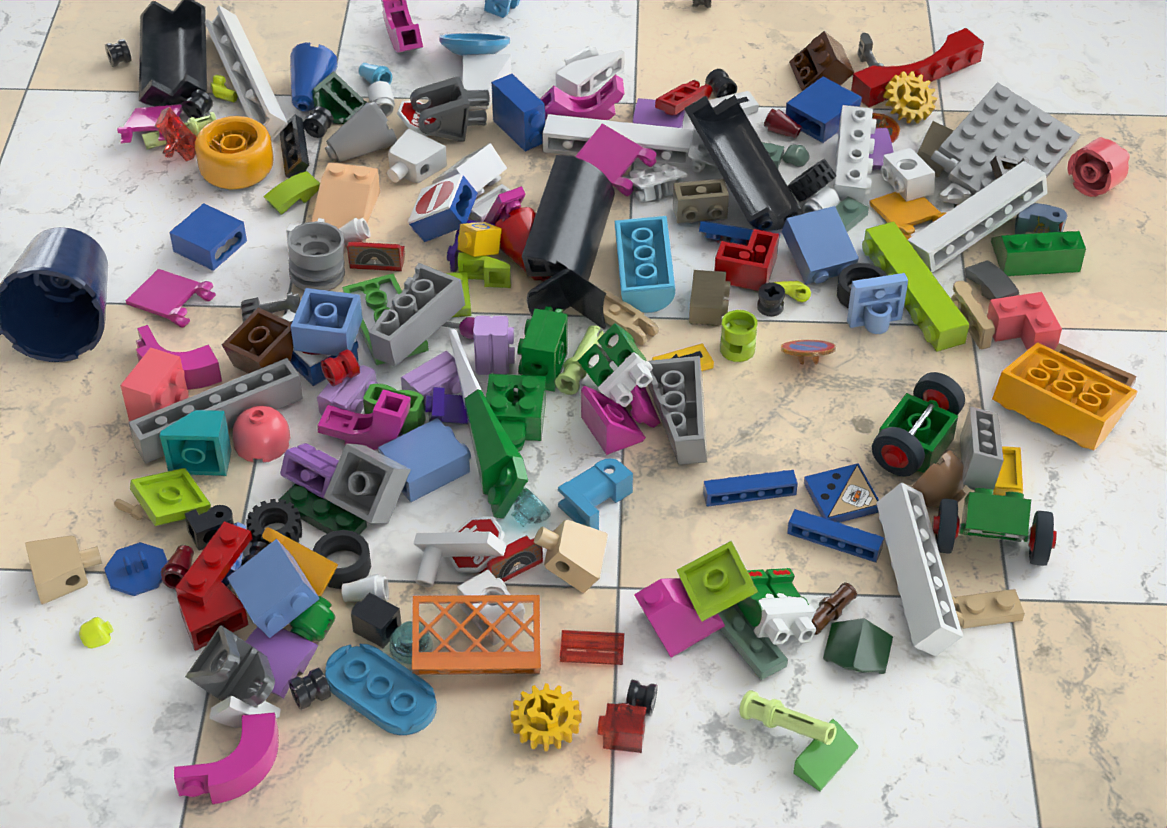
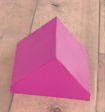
[581,386,646,455]

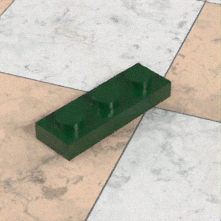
[278,484,367,535]

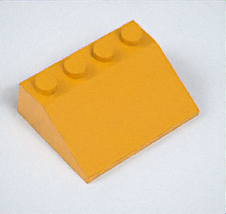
[992,342,1138,451]

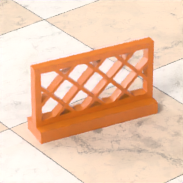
[412,595,541,675]

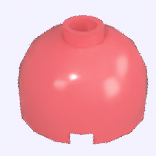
[232,406,291,462]

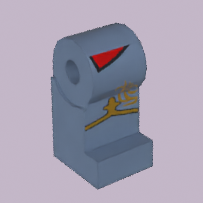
[1014,203,1067,235]

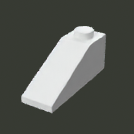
[555,50,625,97]

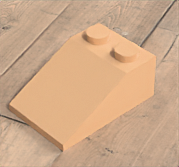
[311,162,380,229]

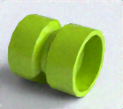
[720,310,757,362]

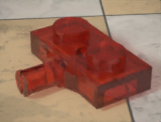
[154,107,197,162]

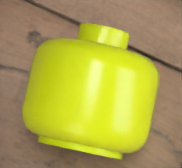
[79,617,114,649]

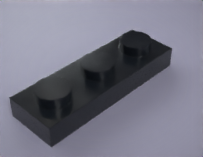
[280,114,310,178]

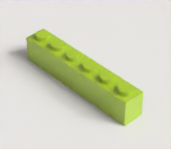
[862,222,969,352]

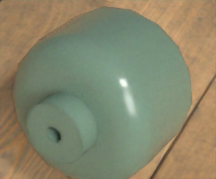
[782,144,810,167]

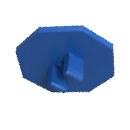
[104,542,167,596]

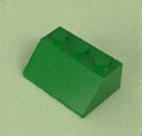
[991,231,1086,276]

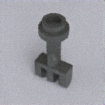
[857,33,884,67]
[241,292,301,322]

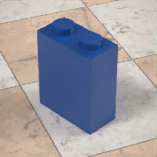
[491,73,545,152]
[786,76,862,143]

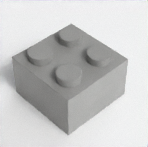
[324,444,411,523]

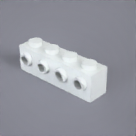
[833,105,876,204]

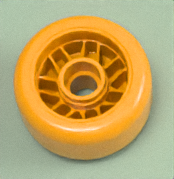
[195,116,274,189]

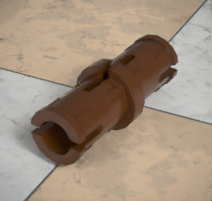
[811,582,857,635]

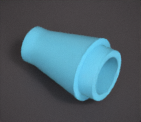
[358,63,392,85]

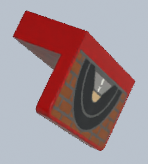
[347,242,405,271]
[480,535,543,582]

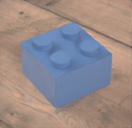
[291,288,363,356]

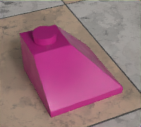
[634,578,725,658]

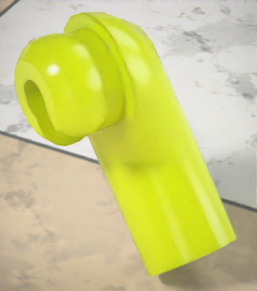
[211,75,238,103]
[773,281,811,302]

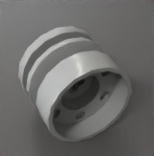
[287,221,345,291]

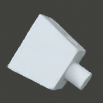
[387,129,447,183]

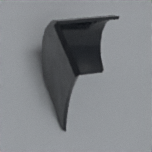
[526,269,607,329]

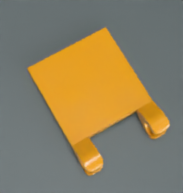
[869,192,946,240]
[262,527,338,596]

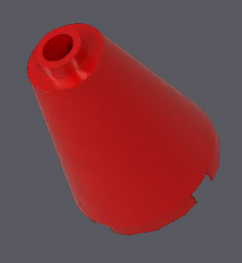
[494,207,551,281]

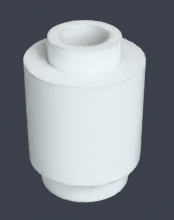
[367,81,395,117]
[802,186,839,214]

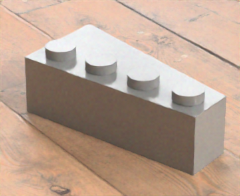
[369,263,465,367]
[647,356,707,465]

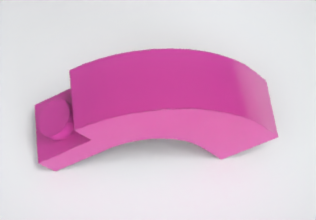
[381,0,423,53]
[540,74,625,121]
[136,325,222,390]
[318,390,411,450]
[174,712,279,804]

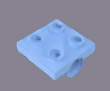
[847,273,908,334]

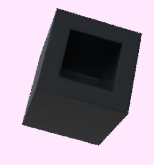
[351,592,402,648]

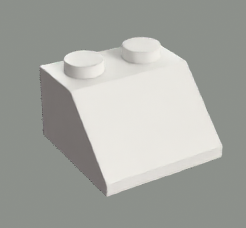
[432,143,507,197]

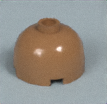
[912,450,966,508]

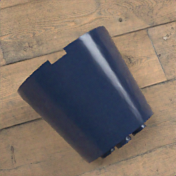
[0,227,108,362]

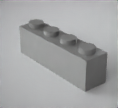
[960,407,1004,491]

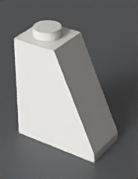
[463,54,511,110]

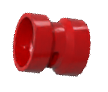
[321,349,360,386]

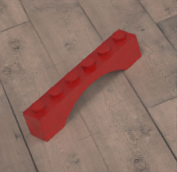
[851,28,984,108]

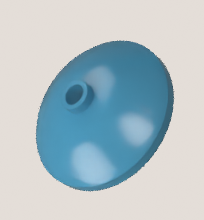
[439,33,510,56]

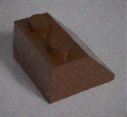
[221,307,294,374]

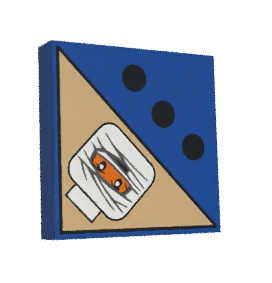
[804,463,879,523]

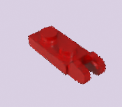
[655,80,713,115]

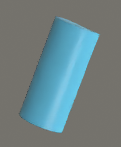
[615,216,675,313]

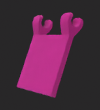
[117,105,183,143]
[576,123,657,196]
[125,269,216,328]

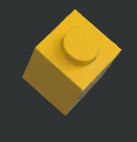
[457,222,501,257]

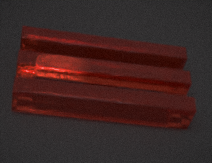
[560,630,624,665]

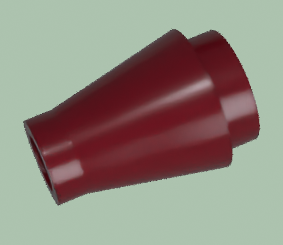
[764,109,802,139]
[161,545,194,589]

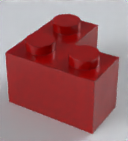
[714,229,779,291]

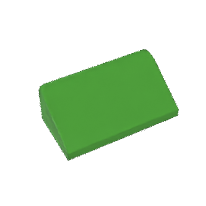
[793,719,859,792]

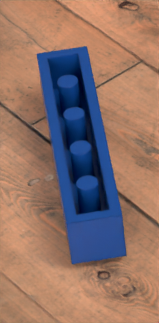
[703,470,798,507]
[787,509,884,563]

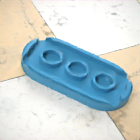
[325,644,437,735]

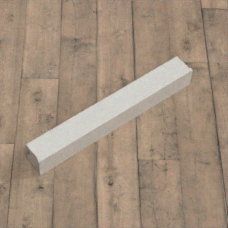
[205,5,288,141]

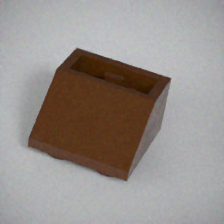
[789,31,855,91]

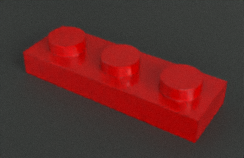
[176,521,252,605]

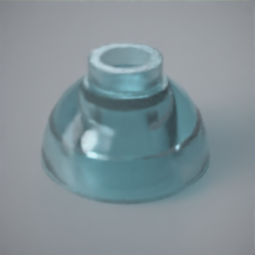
[511,487,551,527]
[389,621,433,664]

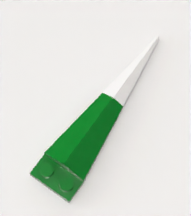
[449,329,528,519]

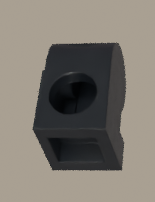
[185,505,234,551]

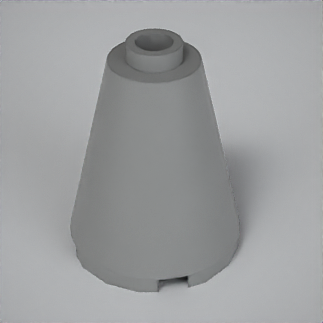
[325,101,397,162]

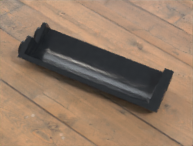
[139,0,207,107]
[684,95,804,231]
[522,155,615,281]

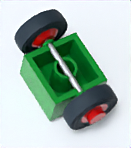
[872,372,965,477]
[932,488,1057,566]

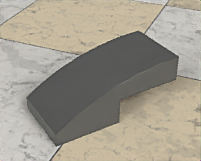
[965,260,1019,300]

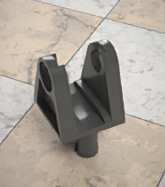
[410,77,490,142]
[185,625,275,706]

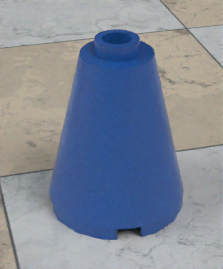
[290,42,337,112]

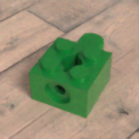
[517,306,568,392]
[486,374,546,451]

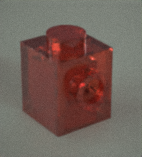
[597,703,646,753]

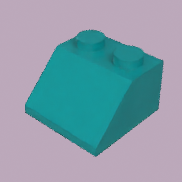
[160,410,232,476]

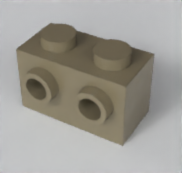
[673,179,729,224]

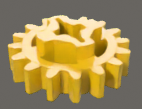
[883,71,937,124]
[511,683,581,751]

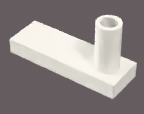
[413,532,506,588]

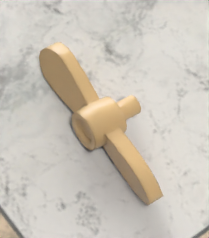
[114,499,151,521]

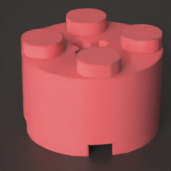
[1067,137,1130,197]

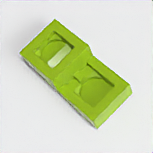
[263,171,320,215]
[458,252,511,288]

